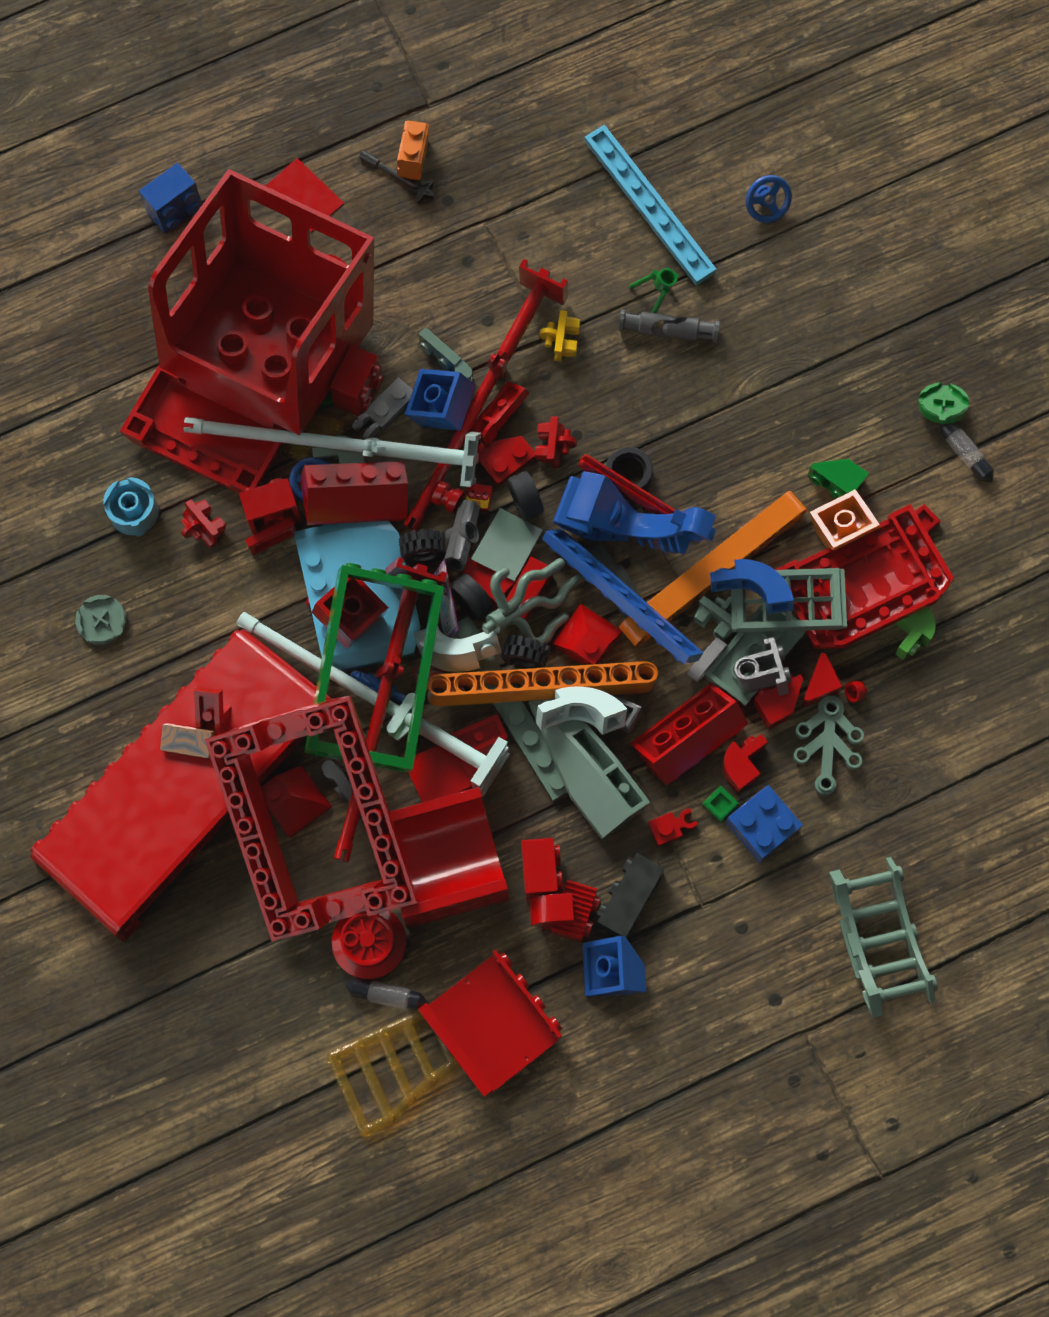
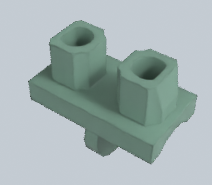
[693,596,737,642]

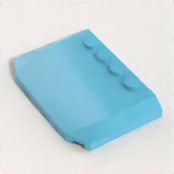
[294,521,421,672]

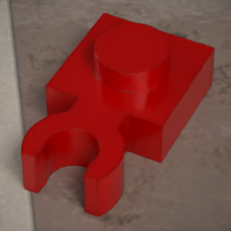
[648,809,698,847]

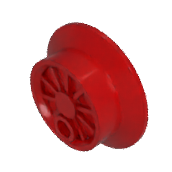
[332,911,406,979]

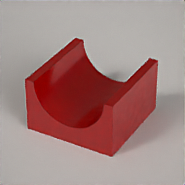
[389,787,509,928]

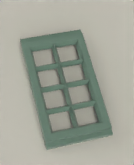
[731,568,847,632]

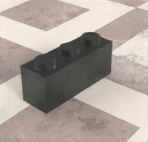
[595,853,665,939]

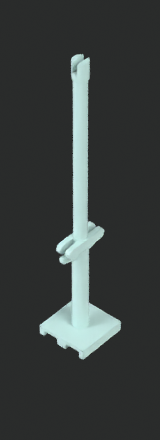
[184,417,481,487]
[237,612,510,798]

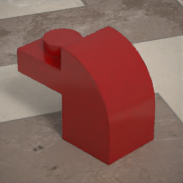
[723,734,768,794]
[529,893,574,930]

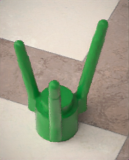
[628,268,679,313]

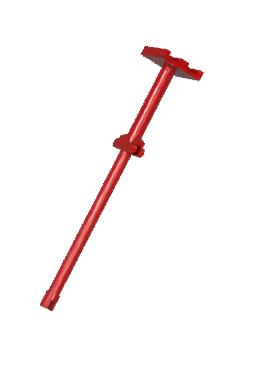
[404,259,568,532]
[334,557,447,863]

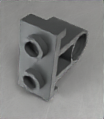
[734,637,792,696]

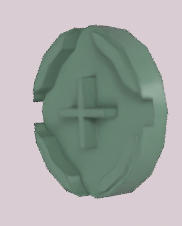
[75,595,127,645]

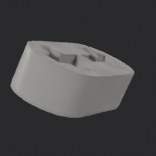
[687,637,728,682]

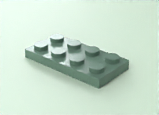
[704,604,805,708]

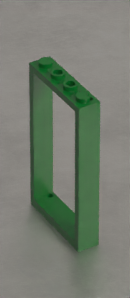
[305,563,444,773]

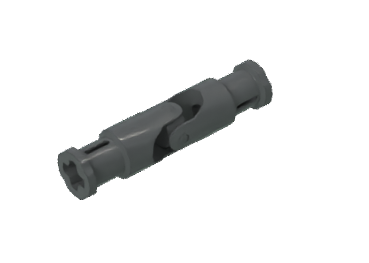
[619,309,720,343]

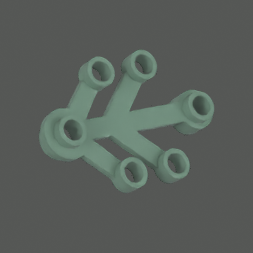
[793,696,864,797]

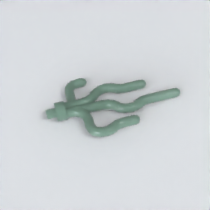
[482,558,585,644]

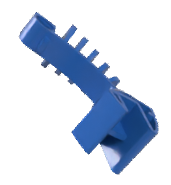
[553,471,716,555]

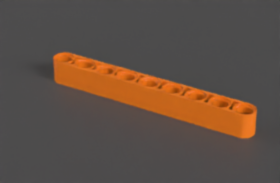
[619,491,807,647]
[427,661,658,706]

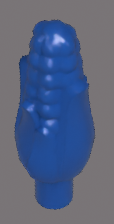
[350,670,407,704]

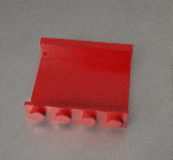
[418,950,563,1099]

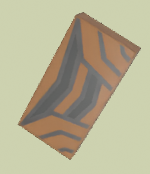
[160,723,215,758]

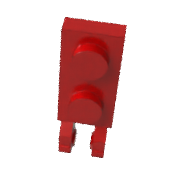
[470,382,529,444]

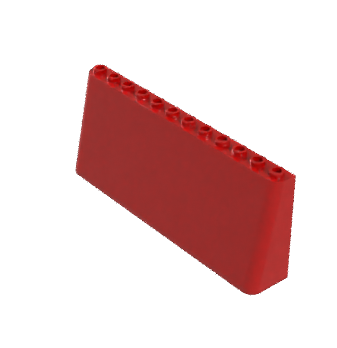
[30,629,332,943]

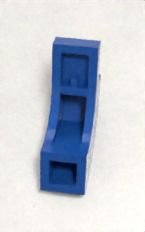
[710,559,794,614]

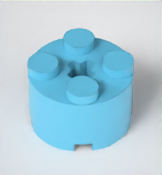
[103,477,159,536]

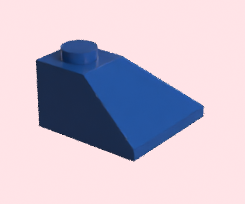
[583,936,646,997]

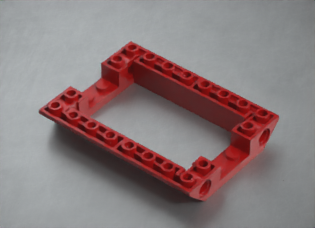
[205,696,418,942]

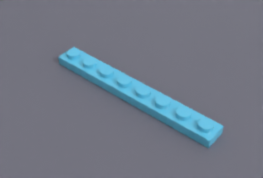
[585,125,717,286]

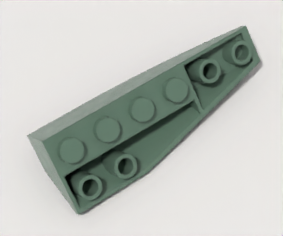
[528,699,650,840]

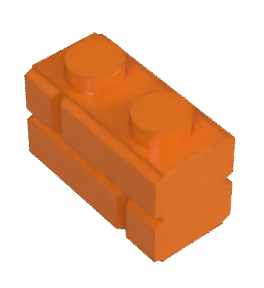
[397,121,429,180]

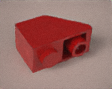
[753,674,803,731]

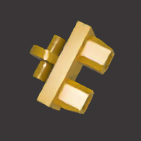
[539,310,580,362]

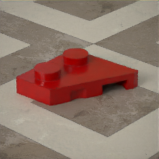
[477,436,536,487]
[450,714,508,780]

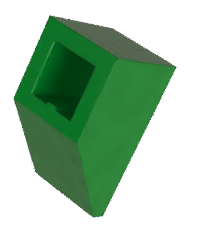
[807,459,869,499]

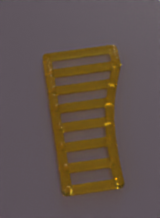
[327,1011,460,1137]

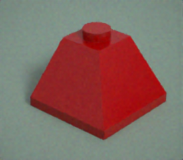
[552,604,623,665]
[261,766,332,838]

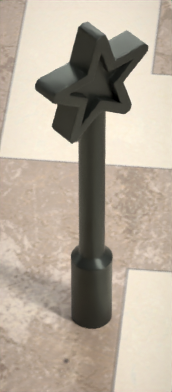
[359,150,434,204]

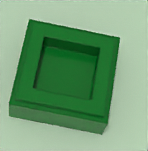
[702,785,739,823]

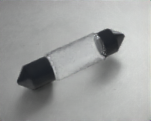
[940,422,994,482]
[345,978,429,1011]

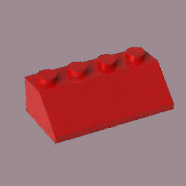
[300,461,408,525]
[630,683,748,786]

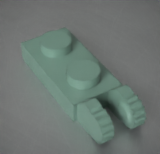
[419,328,473,383]

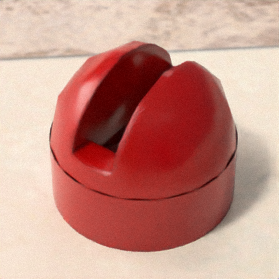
[845,681,868,703]

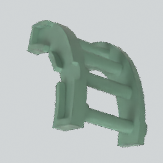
[829,857,938,1018]

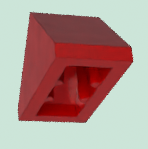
[801,652,842,707]

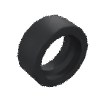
[606,447,653,498]

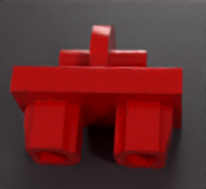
[535,416,577,468]
[181,500,226,548]

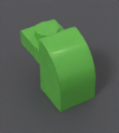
[895,608,936,660]

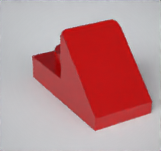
[194,687,231,736]

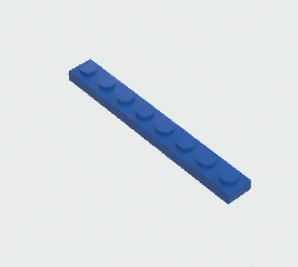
[542,528,704,665]

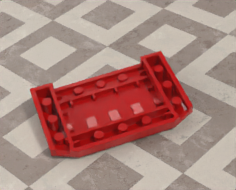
[775,504,954,649]

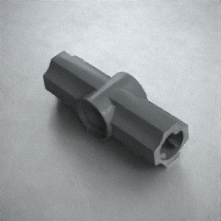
[445,499,480,572]

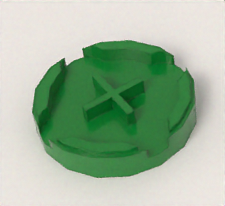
[918,383,969,424]

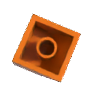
[810,489,880,551]

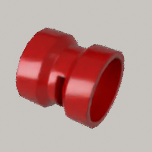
[431,480,466,514]

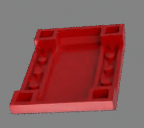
[120,365,289,494]

